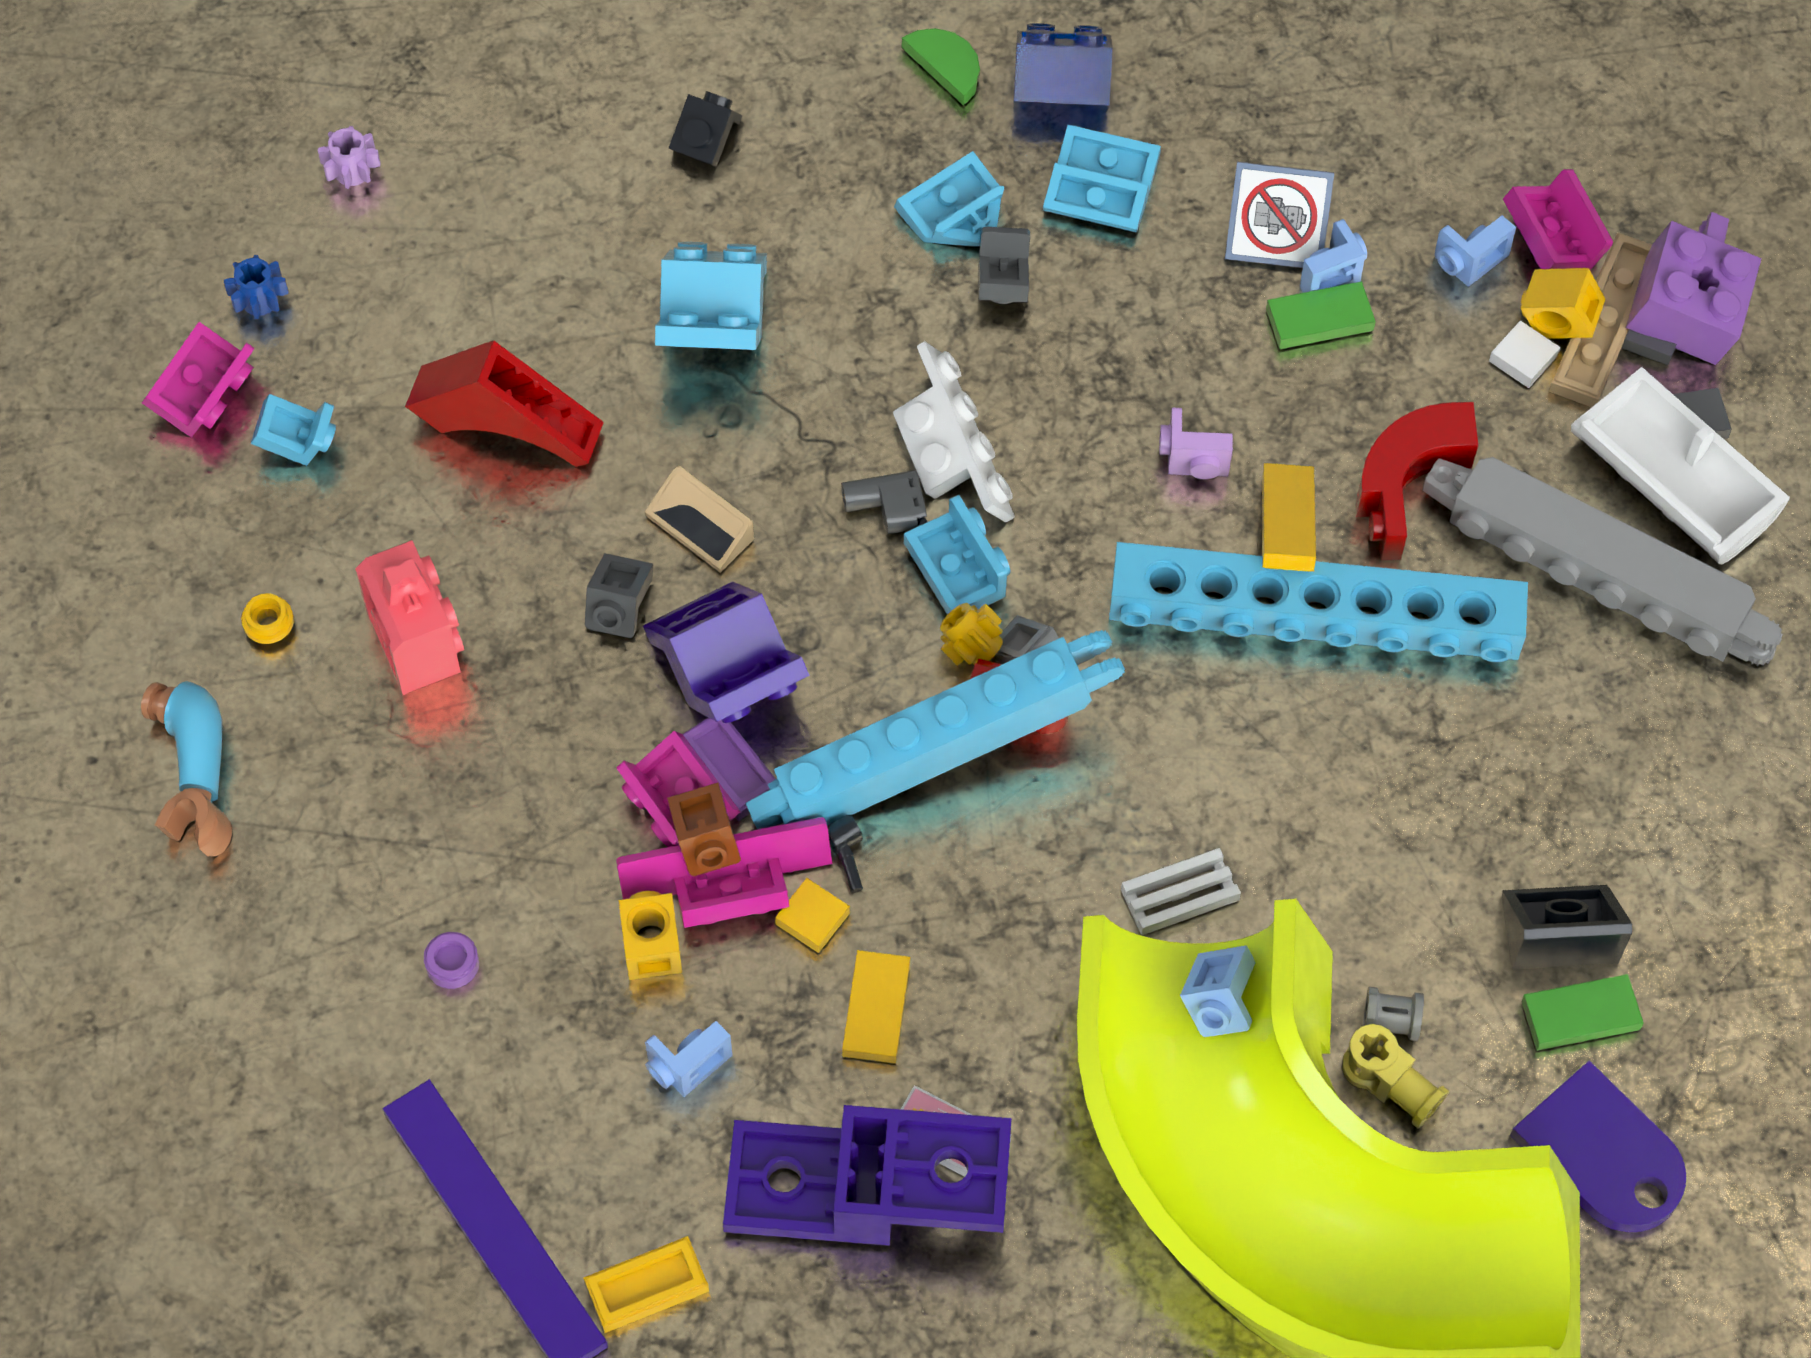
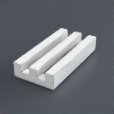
[1121,848,1241,936]

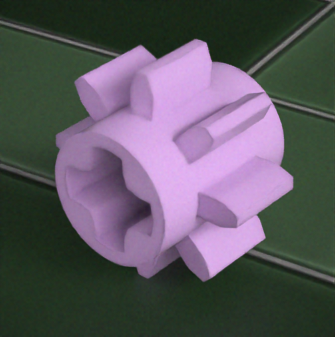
[318,126,381,189]

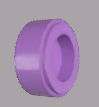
[424,932,479,989]

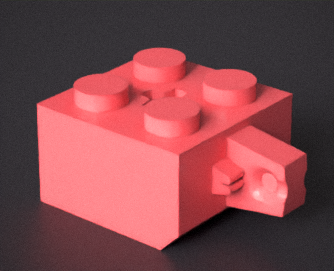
[355,540,464,695]

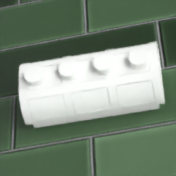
[1571,367,1790,565]

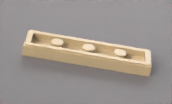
[1549,232,1652,407]

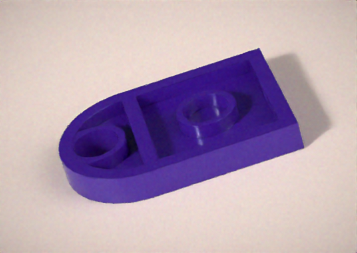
[1510,1060,1686,1232]

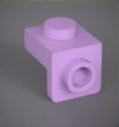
[1159,407,1233,479]

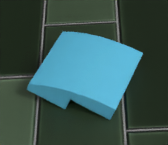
[1043,125,1161,232]

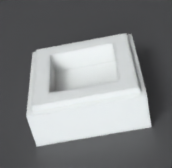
[1489,320,1560,388]

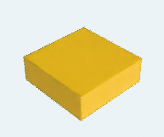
[775,878,850,953]

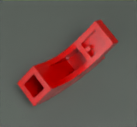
[1356,402,1479,560]

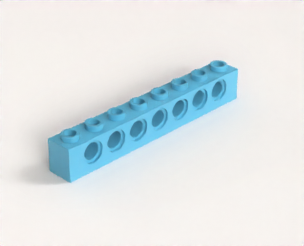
[1109,542,1528,662]

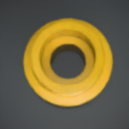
[241,593,294,644]

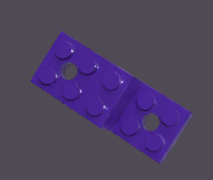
[723,1105,1012,1246]

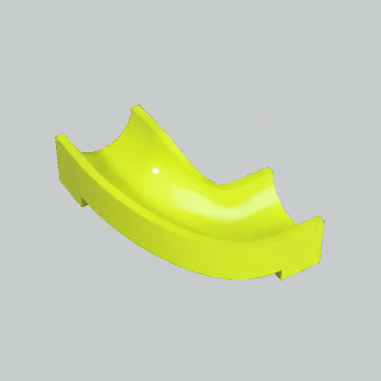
[1077,899,1581,1358]

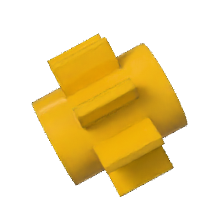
[940,603,1003,666]

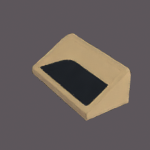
[645,465,754,573]

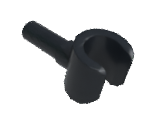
[828,815,863,893]

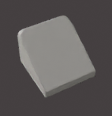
[993,615,1059,665]

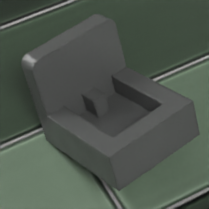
[978,227,1030,304]

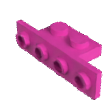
[616,817,832,928]

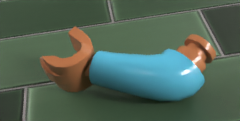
[141,681,232,857]

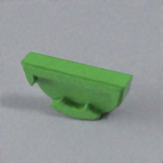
[901,28,980,106]

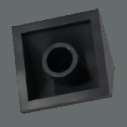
[1502,885,1632,969]

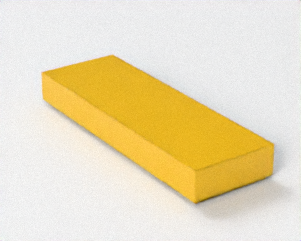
[1262,463,1316,572]

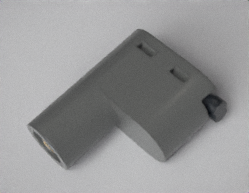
[841,470,927,534]

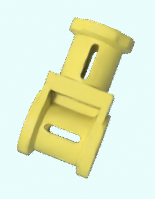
[1342,1024,1449,1129]

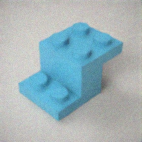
[655,242,767,350]

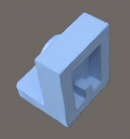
[1434,215,1516,287]
[1300,219,1367,293]
[1180,945,1255,1037]
[645,1021,733,1097]

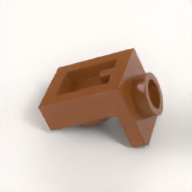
[667,783,741,876]

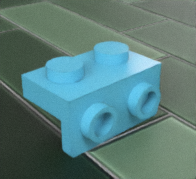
[904,495,1011,615]

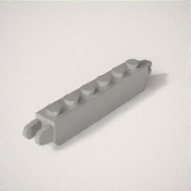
[1423,457,1783,666]

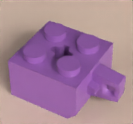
[1626,212,1762,365]

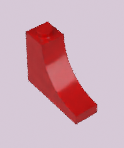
[405,340,604,467]

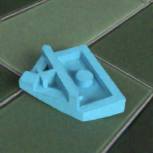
[894,151,1004,246]

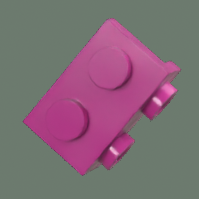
[1503,169,1613,270]
[142,322,255,438]
[616,731,741,847]

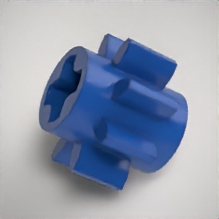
[224,255,289,319]

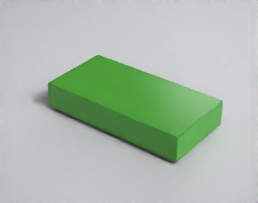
[1266,281,1376,349]
[1521,974,1644,1051]

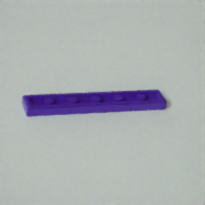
[382,1079,608,1358]

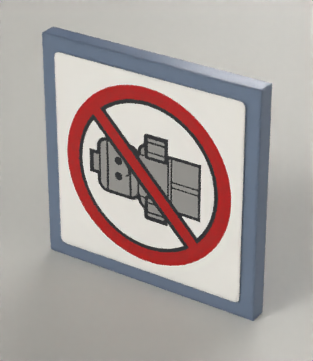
[1225,161,1334,268]

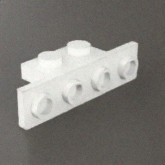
[893,341,1015,522]

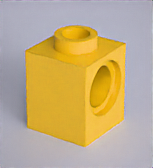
[1521,268,1605,339]
[618,891,682,980]

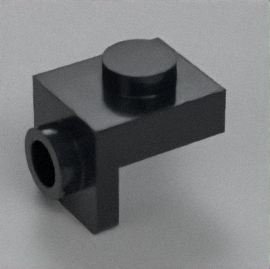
[668,91,743,167]

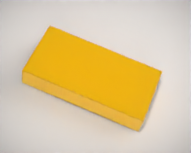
[842,950,911,1064]
[583,1236,709,1334]

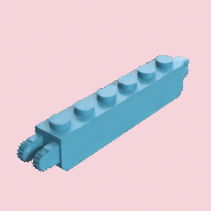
[746,630,1125,829]

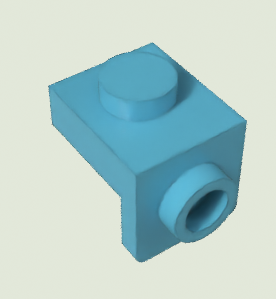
[251,394,336,466]

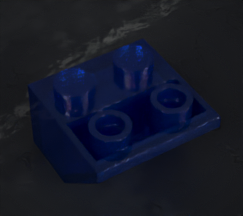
[1014,23,1113,106]

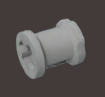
[1363,987,1424,1041]

